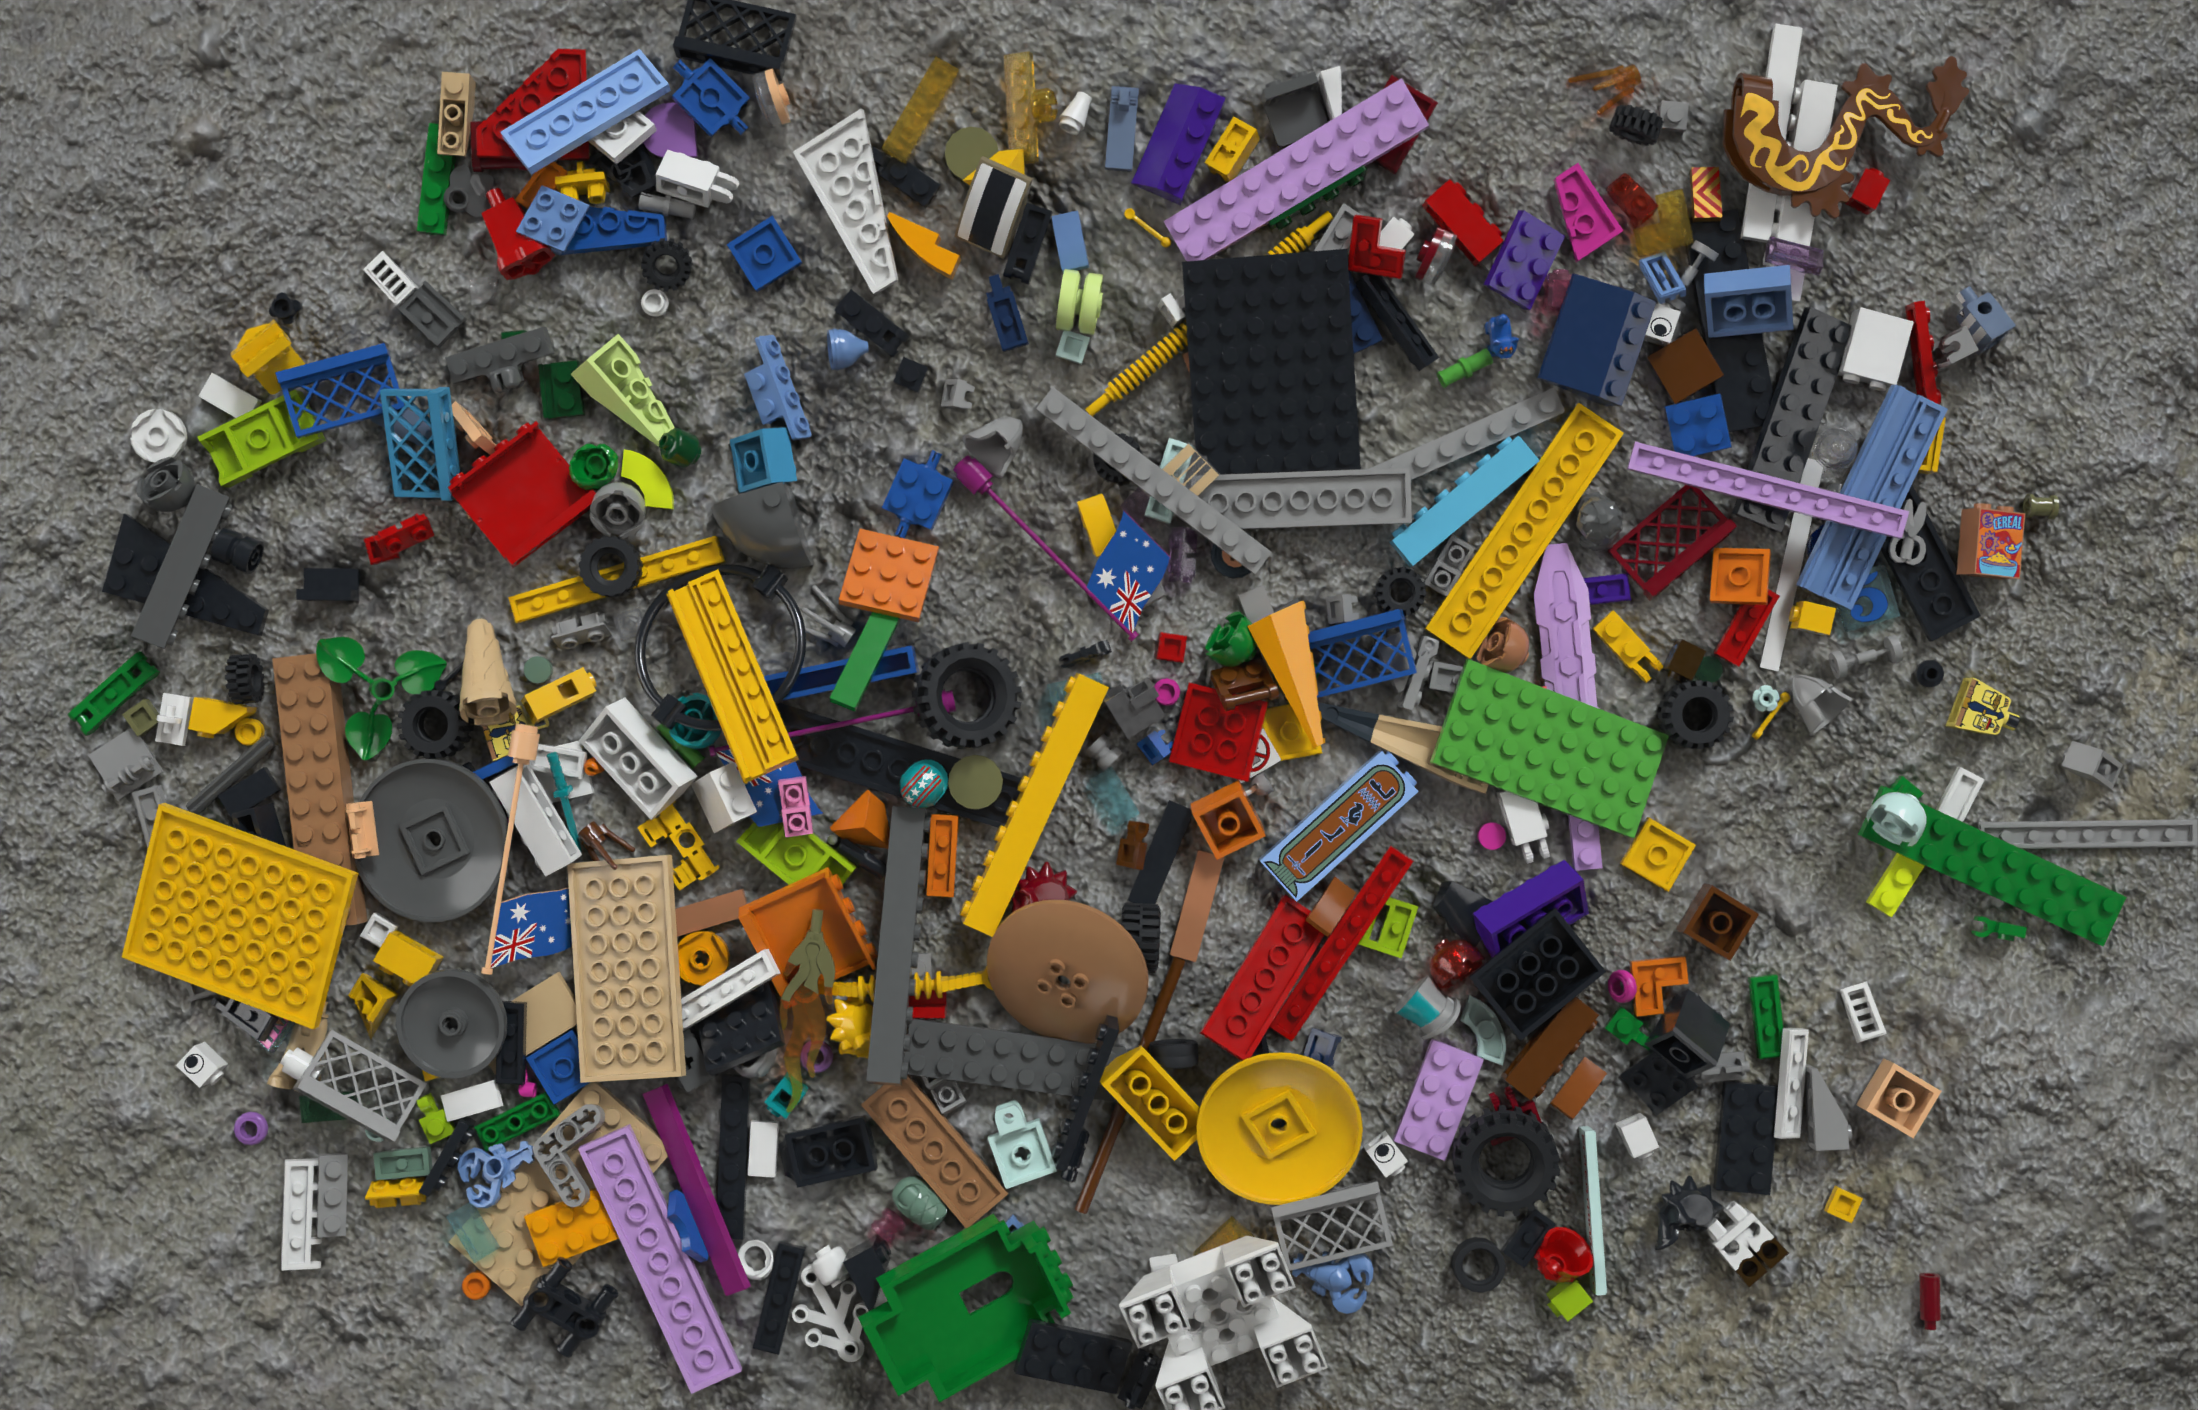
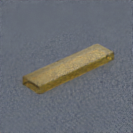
[882,57,960,164]

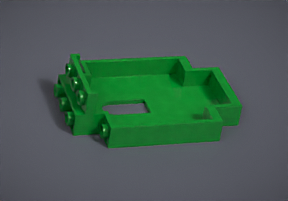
[858,1213,1074,1403]

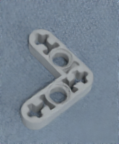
[533,1104,605,1207]

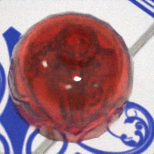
[1429,939,1485,990]

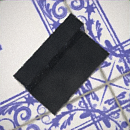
[296,568,360,601]

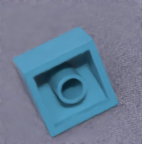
[730,427,797,493]

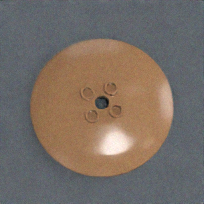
[987,900,1149,1044]

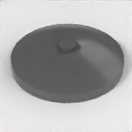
[396,969,507,1079]

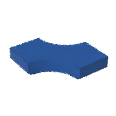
[667,1190,708,1263]

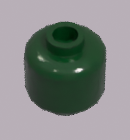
[659,428,701,468]

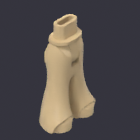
[267,1001,329,1092]

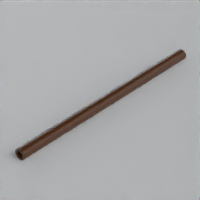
[1074,956,1186,1214]

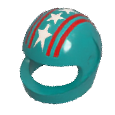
[900,760,948,808]

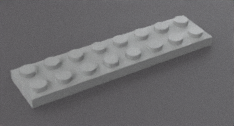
[1191,468,1412,531]

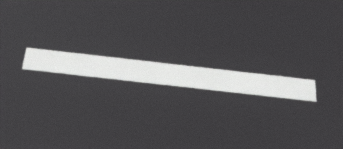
[1760,458,1824,671]

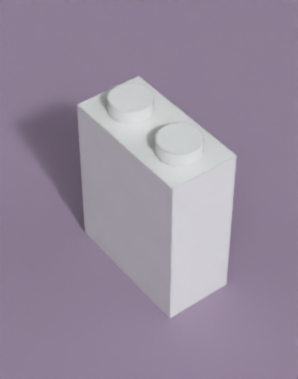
[1838,307,1914,391]
[691,762,757,833]

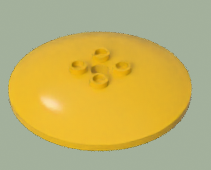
[1196,1052,1363,1205]

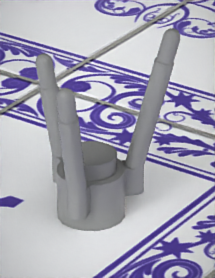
[802,585,856,648]

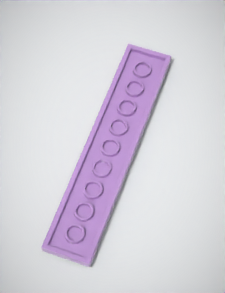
[1164,78,1429,261]
[578,1124,742,1394]

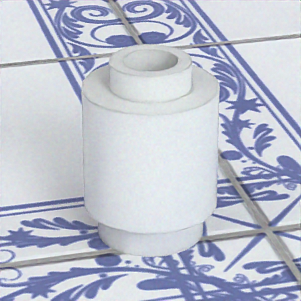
[280,1047,325,1080]

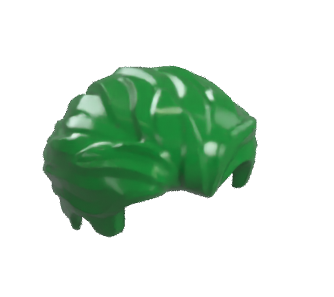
[569,443,618,490]

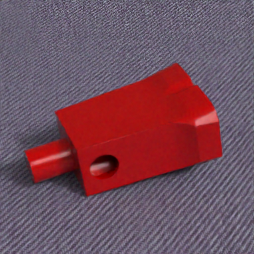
[481,188,555,280]

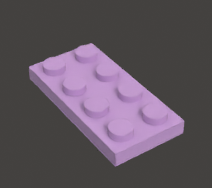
[1393,1038,1484,1161]

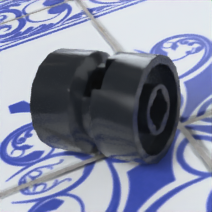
[211,527,264,574]

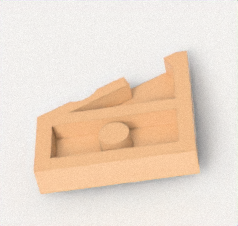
[452,401,496,455]

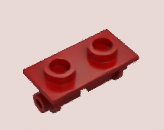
[373,513,435,559]

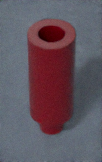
[1919,1273,1941,1330]

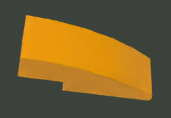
[887,212,961,280]

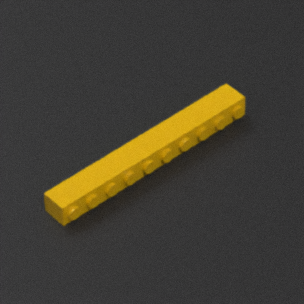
[959,673,1109,937]

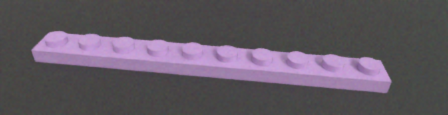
[1627,442,1909,539]

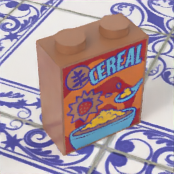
[1956,503,2025,580]

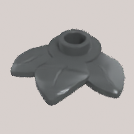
[444,164,494,217]

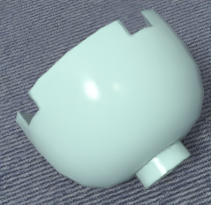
[1866,792,1927,846]

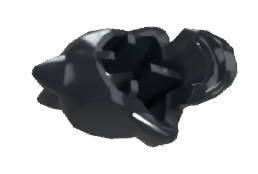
[1655,1175,1722,1250]

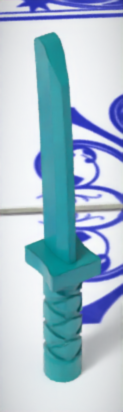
[547,752,582,853]

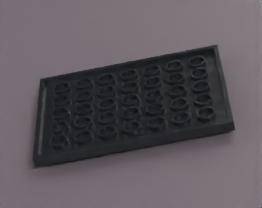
[1182,249,1361,476]

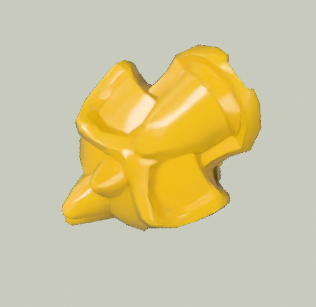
[826,996,873,1059]

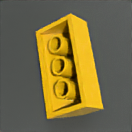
[1100,1046,1200,1161]

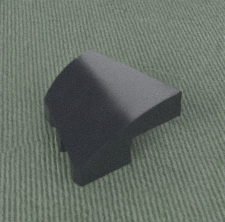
[589,143,656,197]
[1433,881,1493,952]

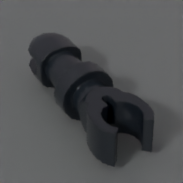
[1059,640,1112,668]

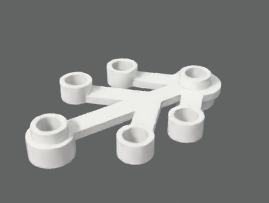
[792,1263,869,1362]

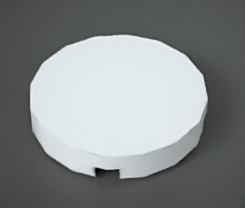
[130,409,187,463]

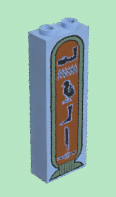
[1258,750,1419,902]

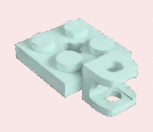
[988,1100,1057,1189]

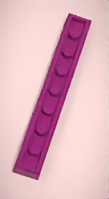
[643,1084,751,1296]

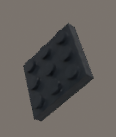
[698,980,786,1076]

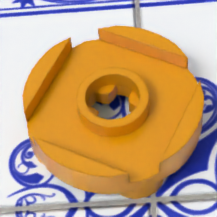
[678,931,730,986]

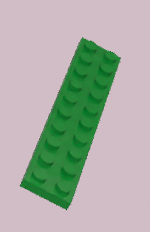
[1858,785,2127,947]

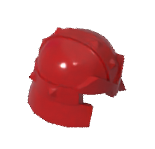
[1534,1227,1593,1283]

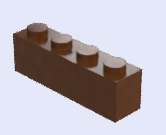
[1501,997,1599,1101]

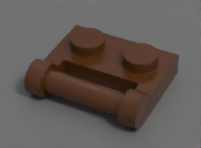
[1210,658,1279,711]

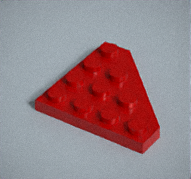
[476,48,589,161]

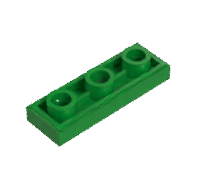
[474,1092,561,1151]

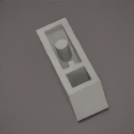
[1805,1064,1852,1151]

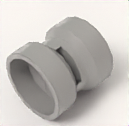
[1085,733,1122,771]

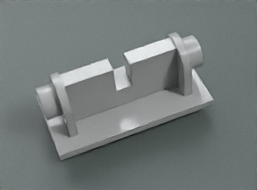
[551,612,612,649]
[1691,1051,1750,1084]

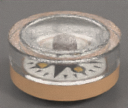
[752,68,791,129]

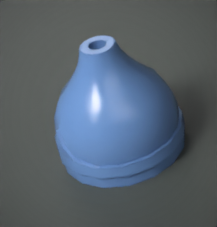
[827,329,869,370]

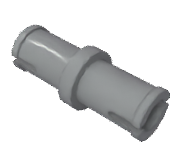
[639,192,696,220]

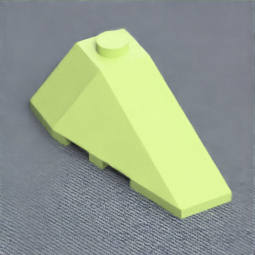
[571,334,675,446]

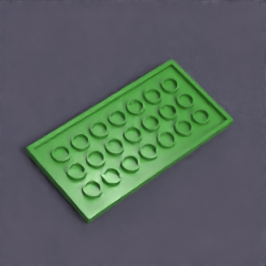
[1430,659,1669,838]

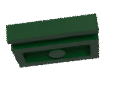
[538,360,585,420]

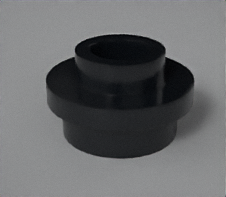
[1915,660,1944,687]

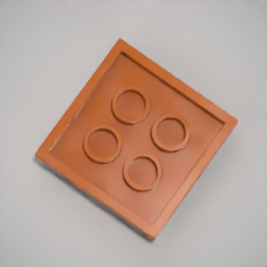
[839,528,939,623]

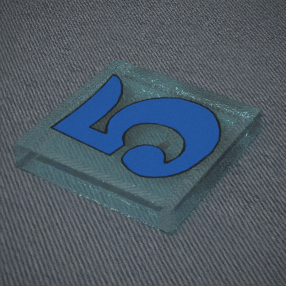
[1837,564,1900,632]

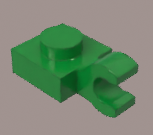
[1971,916,2027,941]
[1604,1006,1650,1051]

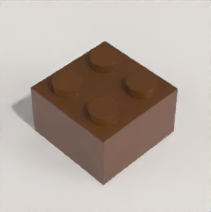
[1676,883,1759,961]

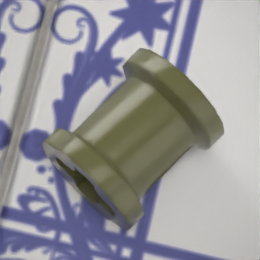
[2023,494,2059,520]

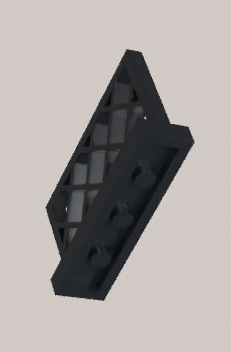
[673,0,797,81]

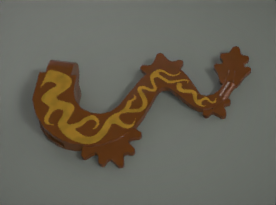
[1723,56,1969,219]

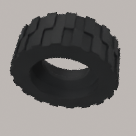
[579,536,643,597]

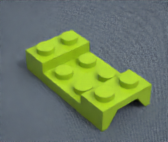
[197,389,326,488]
[736,822,857,885]

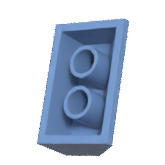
[1704,265,1794,338]

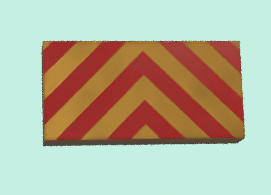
[1690,167,1722,222]

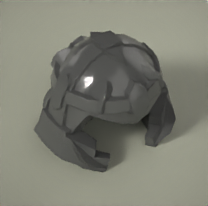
[1572,492,1623,551]

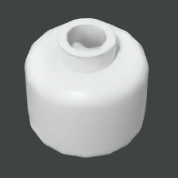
[812,1245,850,1288]

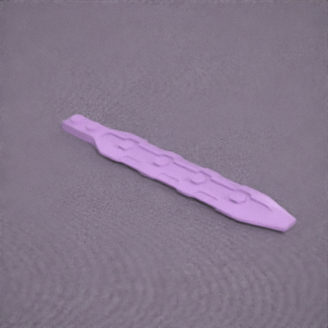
[1533,543,1603,871]

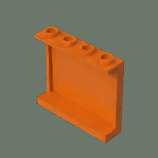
[738,867,878,1009]

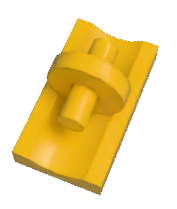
[555,161,610,204]

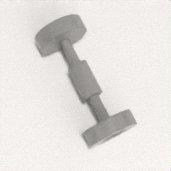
[1663,240,1719,312]
[1829,635,1903,679]

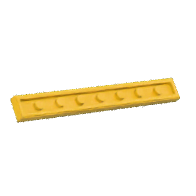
[508,536,725,623]

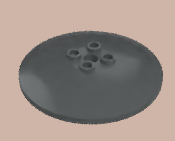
[355,758,508,922]

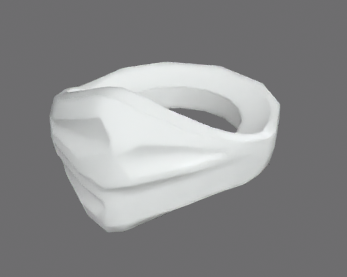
[738,1240,774,1280]

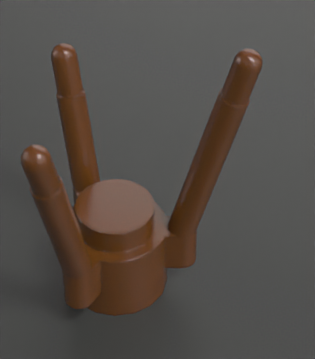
[578,821,635,870]

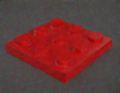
[1169,682,1269,782]

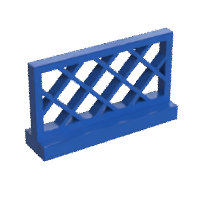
[275,343,405,438]
[1308,609,1417,698]

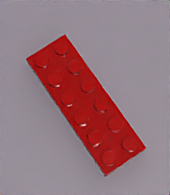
[1199,894,1324,1061]

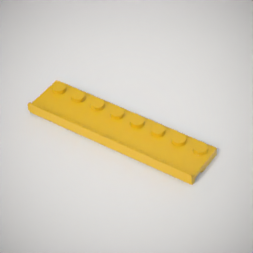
[666,570,799,784]

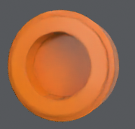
[462,1271,492,1300]

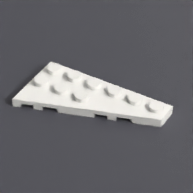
[793,109,898,295]

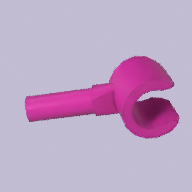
[518,1067,537,1097]

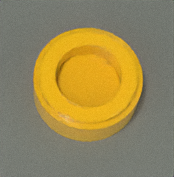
[234,718,265,745]

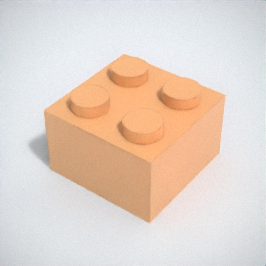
[1856,1058,1942,1139]

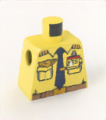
[1946,677,2020,735]
[482,705,549,761]

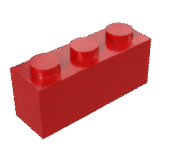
[1422,179,1504,267]

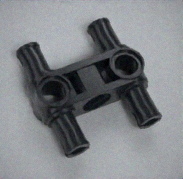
[511,1257,618,1358]

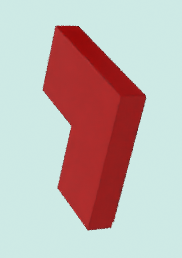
[1348,215,1406,279]

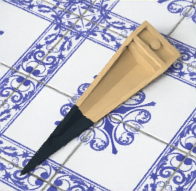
[1284,697,1488,794]

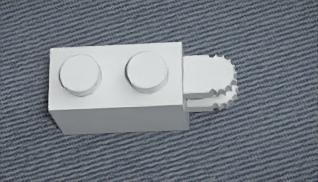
[656,150,739,208]
[1496,790,1550,864]

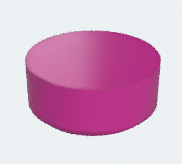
[1154,678,1180,706]
[1477,822,1506,850]

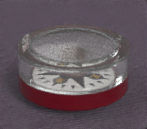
[1414,227,1457,286]

